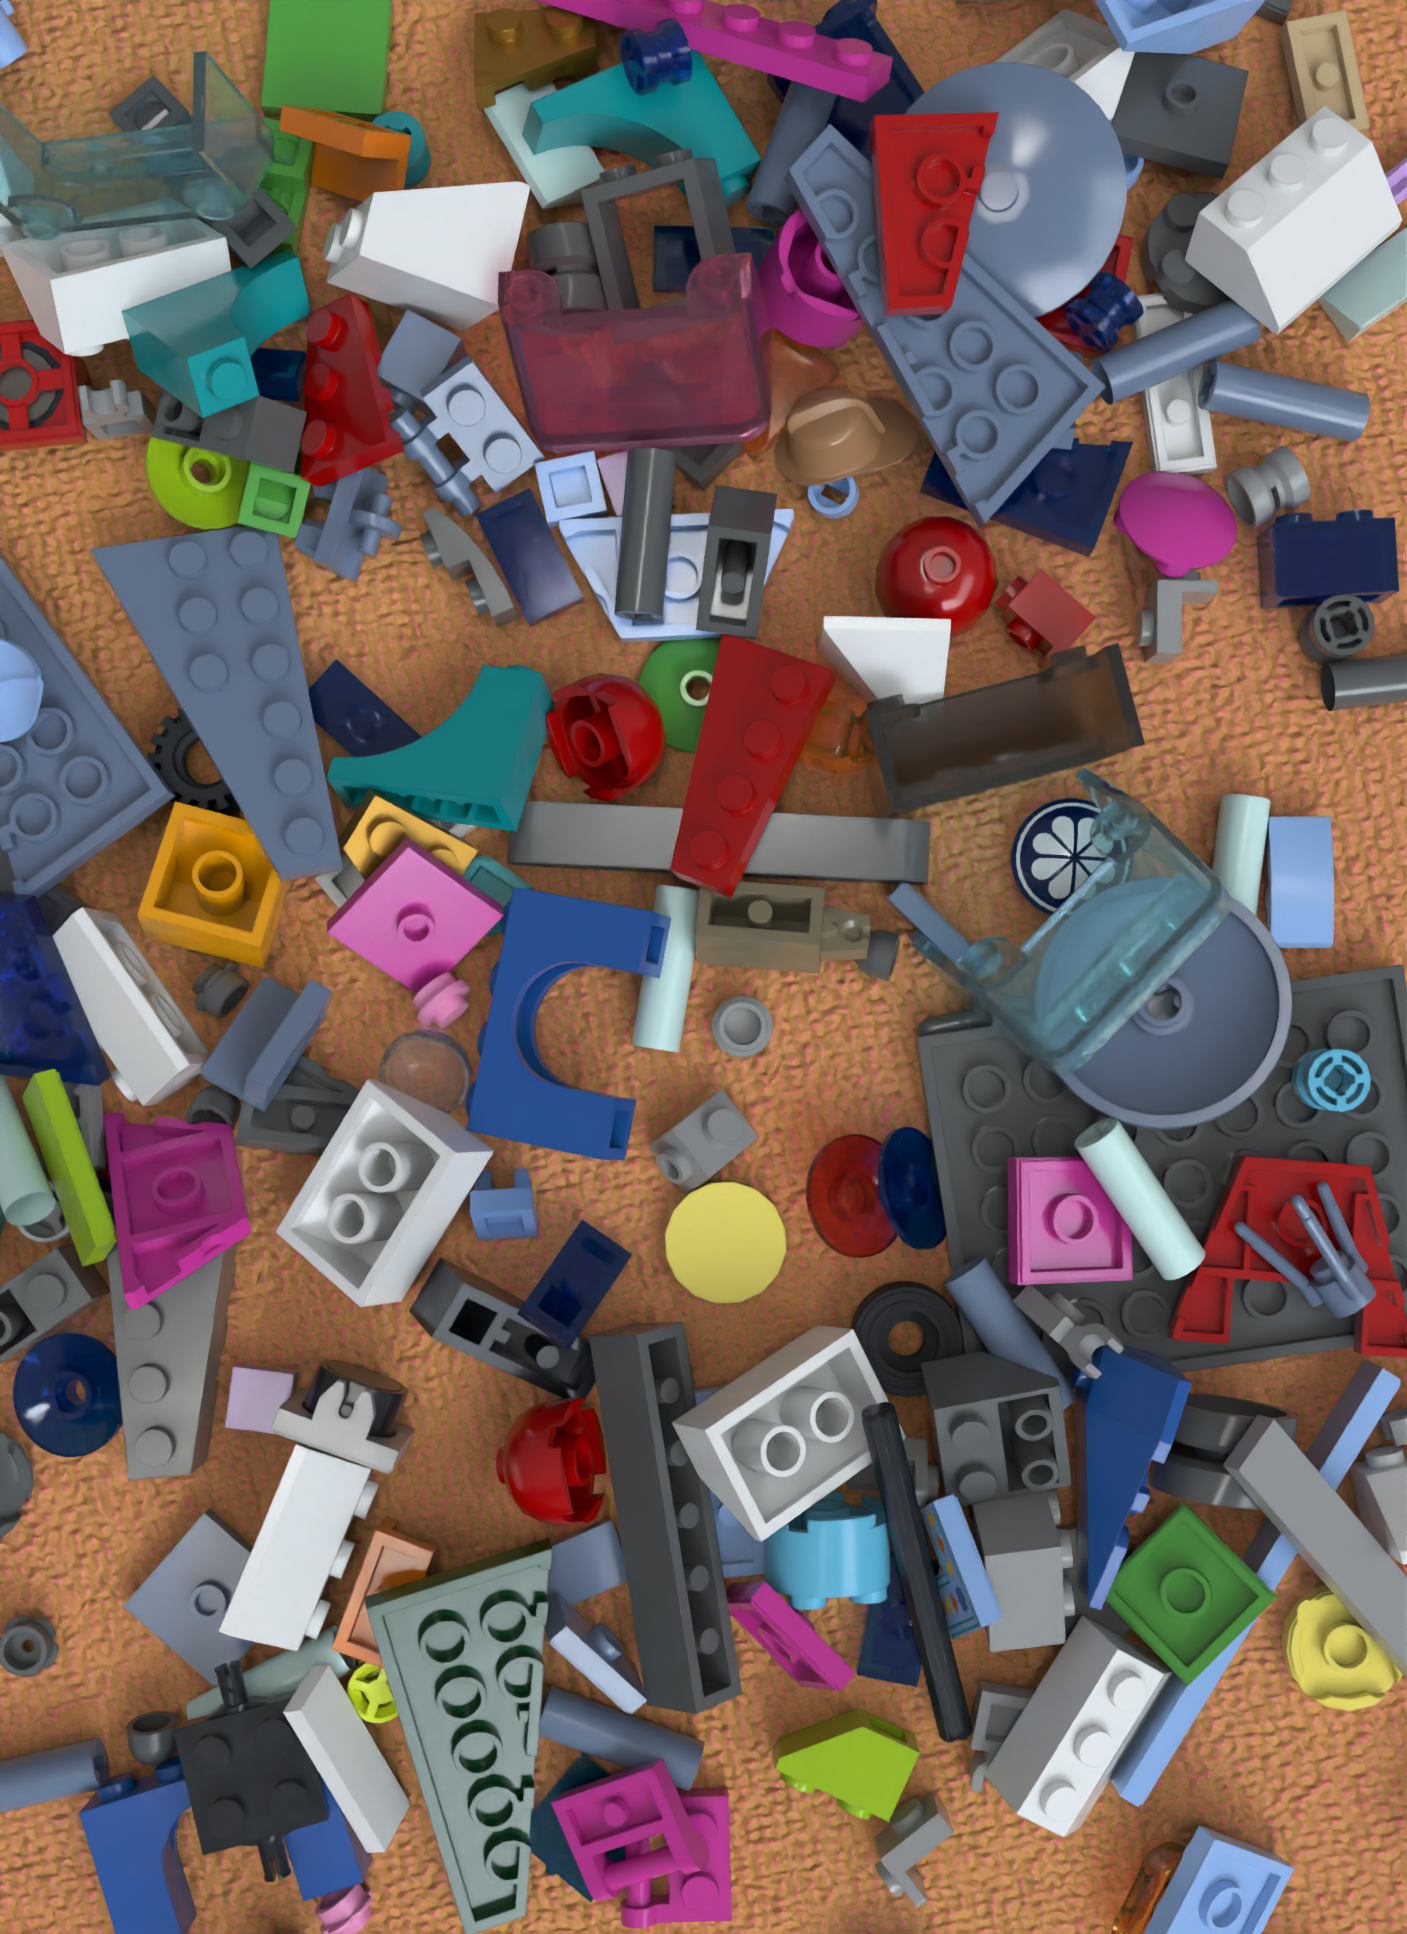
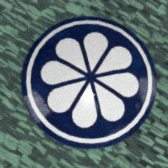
[1009,798,1133,920]

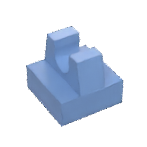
[470,1168,538,1240]

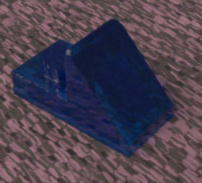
[517,1220,632,1350]

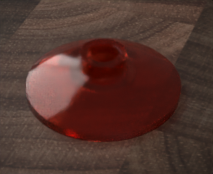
[806,1134,907,1258]

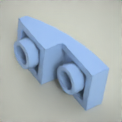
[1265,816,1334,948]

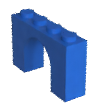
[466,887,671,1161]
[79,1756,373,1934]

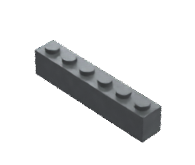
[589,1322,742,1714]

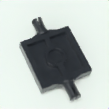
[173,1660,330,1882]

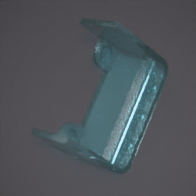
[0,51,275,240]
[912,767,1231,1074]

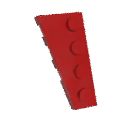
[670,634,836,898]

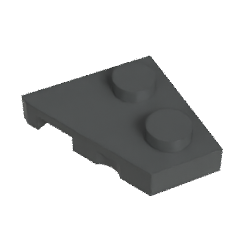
[235,1055,360,1156]

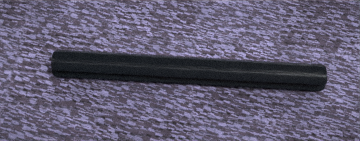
[861,1402,972,1743]

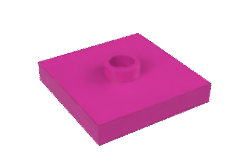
[327,837,504,994]
[1007,1155,1133,1285]
[726,1581,856,1691]

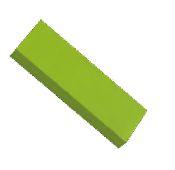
[22,1069,117,1267]

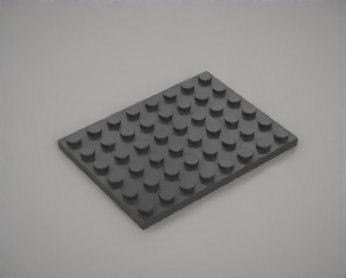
[915,965,1407,1389]

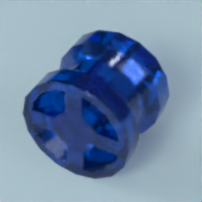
[620,18,693,96]
[1064,271,1144,353]

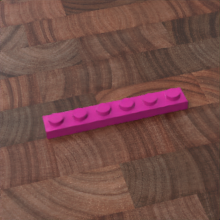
[536,0,893,103]

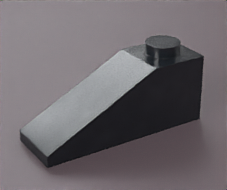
[409,1258,596,1406]

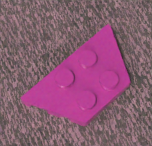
[103,1112,252,1310]

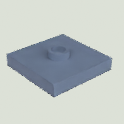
[123,1509,255,1688]

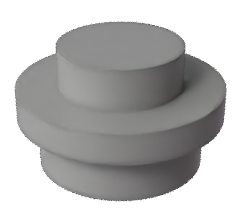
[712,996,773,1057]

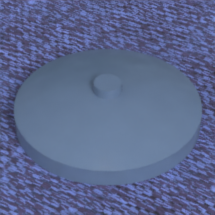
[904,62,1127,319]
[1034,877,1292,1130]

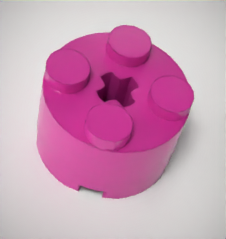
[757,209,865,349]

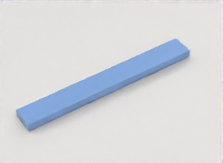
[1111,1359,1401,1807]

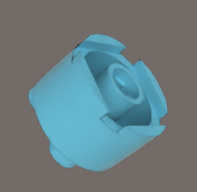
[764,1492,890,1610]

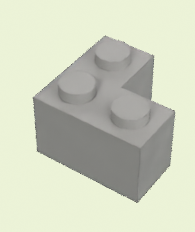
[966,1489,1075,1652]

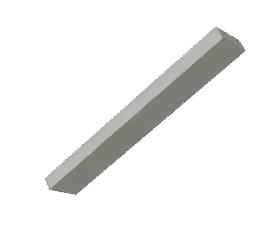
[1223,1414,1407,1678]

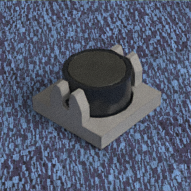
[271,1359,415,1474]

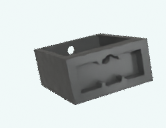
[580,148,749,342]

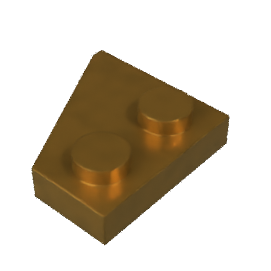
[474,7,598,109]

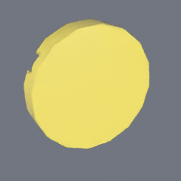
[665,1181,786,1304]
[1281,1585,1403,1711]

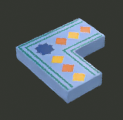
[920,1494,1003,1640]

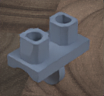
[294,467,402,582]

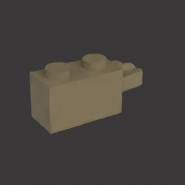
[694,881,871,974]

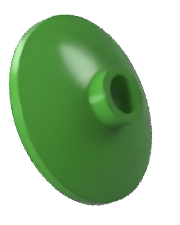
[639,638,721,753]

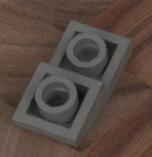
[419,508,520,627]

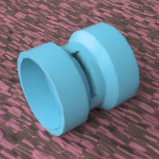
[1291,1048,1371,1112]

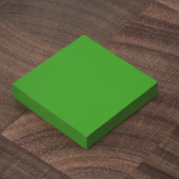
[261,0,394,122]
[1105,1502,1278,1686]

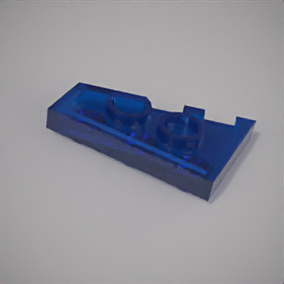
[919,438,1133,557]
[0,893,112,1086]

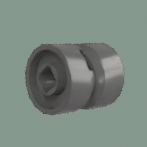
[527,221,611,333]

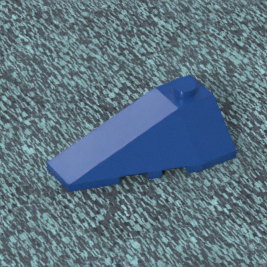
[1071,1344,1192,1610]

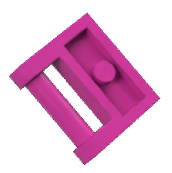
[551,1758,709,1902]
[620,1788,732,1928]

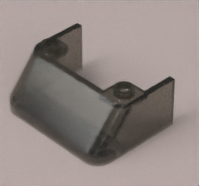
[857,643,1145,819]

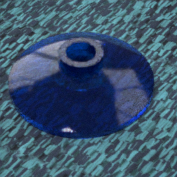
[877,1127,946,1250]
[13,1332,123,1457]

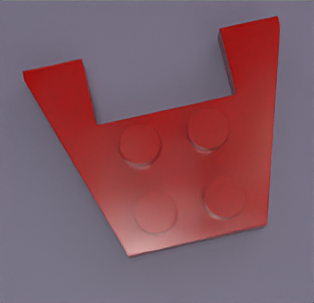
[1167,1155,1407,1358]

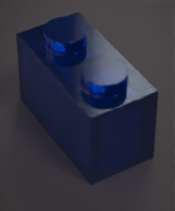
[1256,509,1399,609]

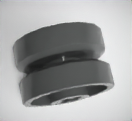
[1149,1393,1298,1510]

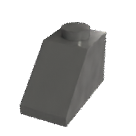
[696,485,777,639]

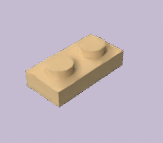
[1280,10,1370,135]

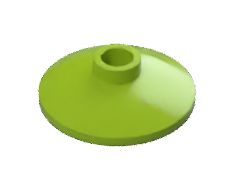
[145,435,248,530]

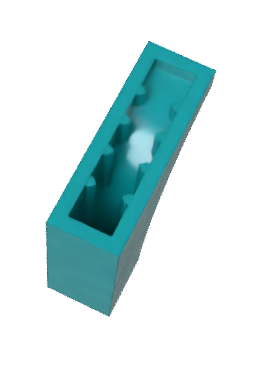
[522,42,762,208]
[121,250,311,418]
[326,665,555,832]

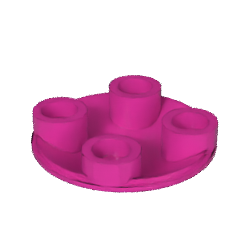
[1113,471,1237,577]

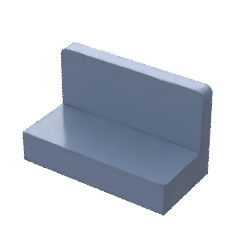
[201,977,332,1112]

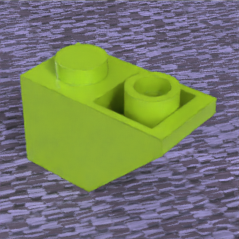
[773,1708,920,1822]

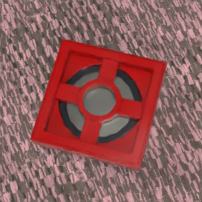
[0,319,92,452]

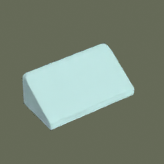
[483,83,604,209]
[1317,227,1407,343]

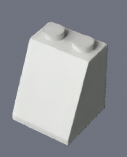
[323,181,531,331]

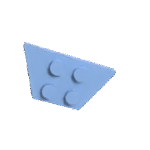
[559,509,794,643]

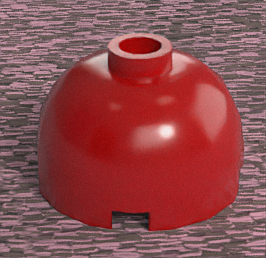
[875,516,996,639]
[546,673,666,801]
[496,1397,606,1526]

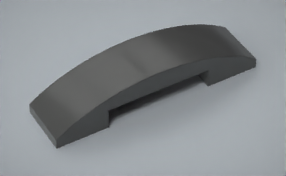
[108,75,297,269]

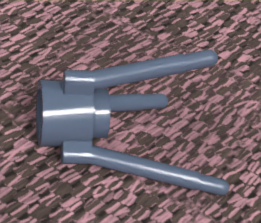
[1234,1182,1377,1318]

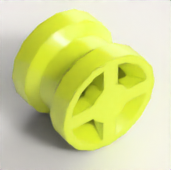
[347,1660,398,1723]

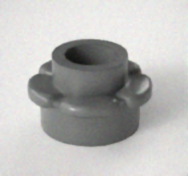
[192,962,249,1019]
[0,1615,59,1677]

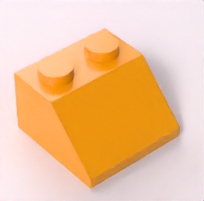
[137,801,288,969]

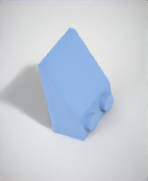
[1094,0,1265,54]

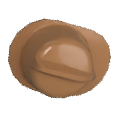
[774,386,918,486]

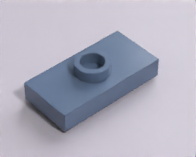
[885,883,992,985]
[545,1592,647,1714]

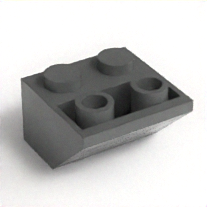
[920,1351,1072,1506]

